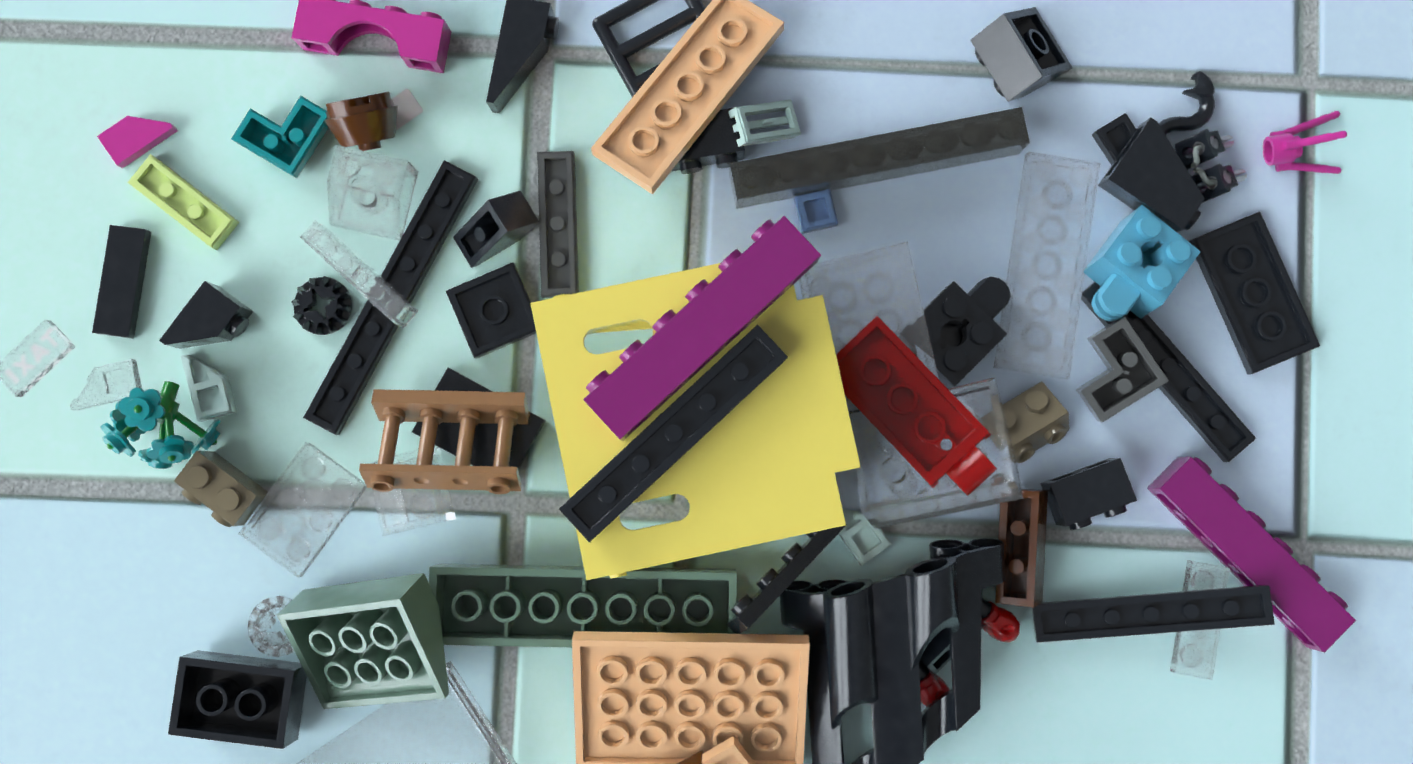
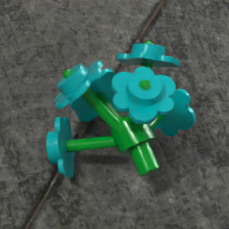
[100,381,221,469]

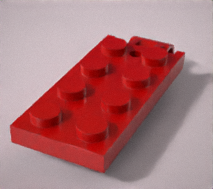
[836,316,997,496]

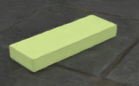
[127,154,239,250]

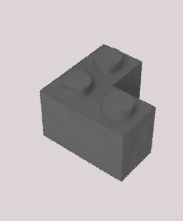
[1076,317,1169,423]

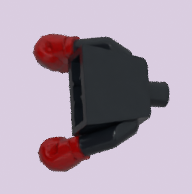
[919,597,1020,707]

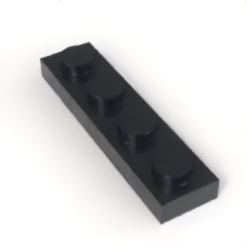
[726,524,847,634]

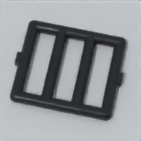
[592,0,705,97]

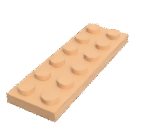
[591,0,784,194]

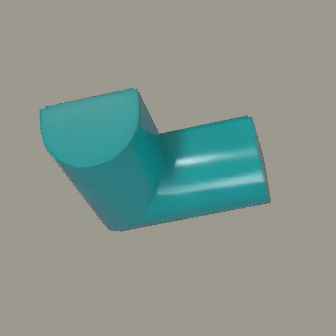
[231,96,329,178]

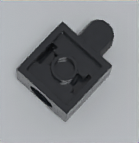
[897,277,1011,389]

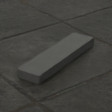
[537,151,579,298]

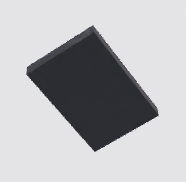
[412,367,546,470]

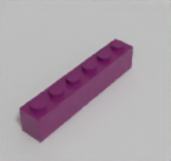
[583,216,821,441]
[1147,457,1356,653]

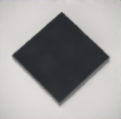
[446,262,536,359]

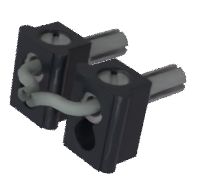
[1175,129,1247,203]

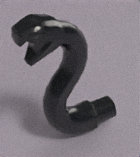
[1159,71,1215,135]

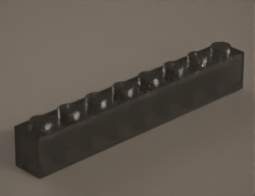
[729,107,1030,209]

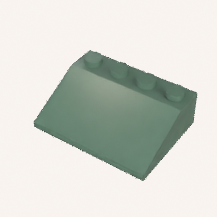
[277,573,449,709]

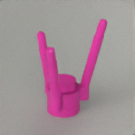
[1263,111,1347,174]

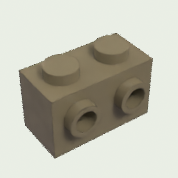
[174,451,272,527]

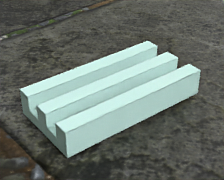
[728,100,801,147]

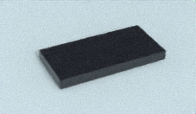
[1189,212,1320,375]

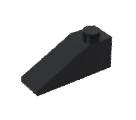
[486,0,559,113]

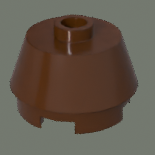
[324,92,398,152]

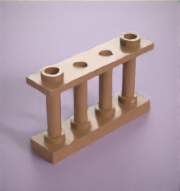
[359,389,529,494]

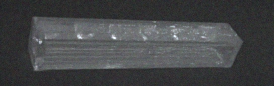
[300,220,418,328]

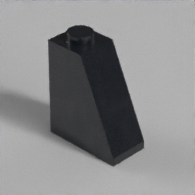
[1098,117,1205,232]

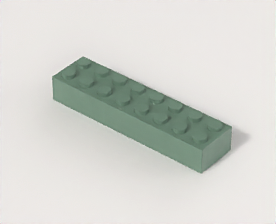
[429,564,737,648]

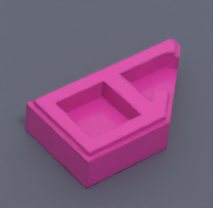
[97,116,178,168]

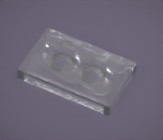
[238,442,367,578]

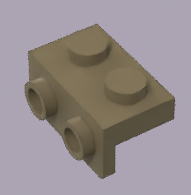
[979,381,1070,467]

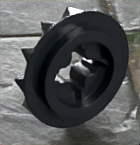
[291,276,352,335]

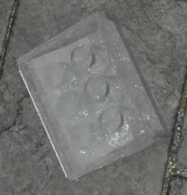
[798,241,939,412]
[849,377,1023,529]

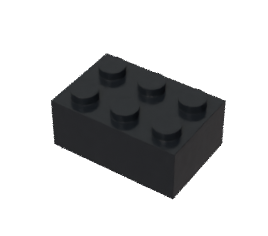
[168,650,307,749]

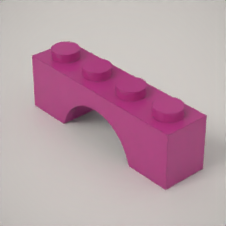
[291,0,452,74]

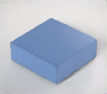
[794,189,838,234]

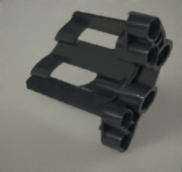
[779,538,1006,764]

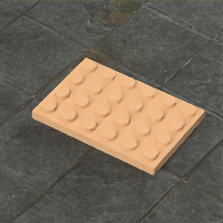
[572,631,810,764]

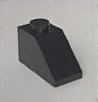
[453,191,539,268]
[159,281,254,349]

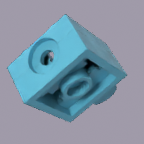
[1083,205,1201,321]

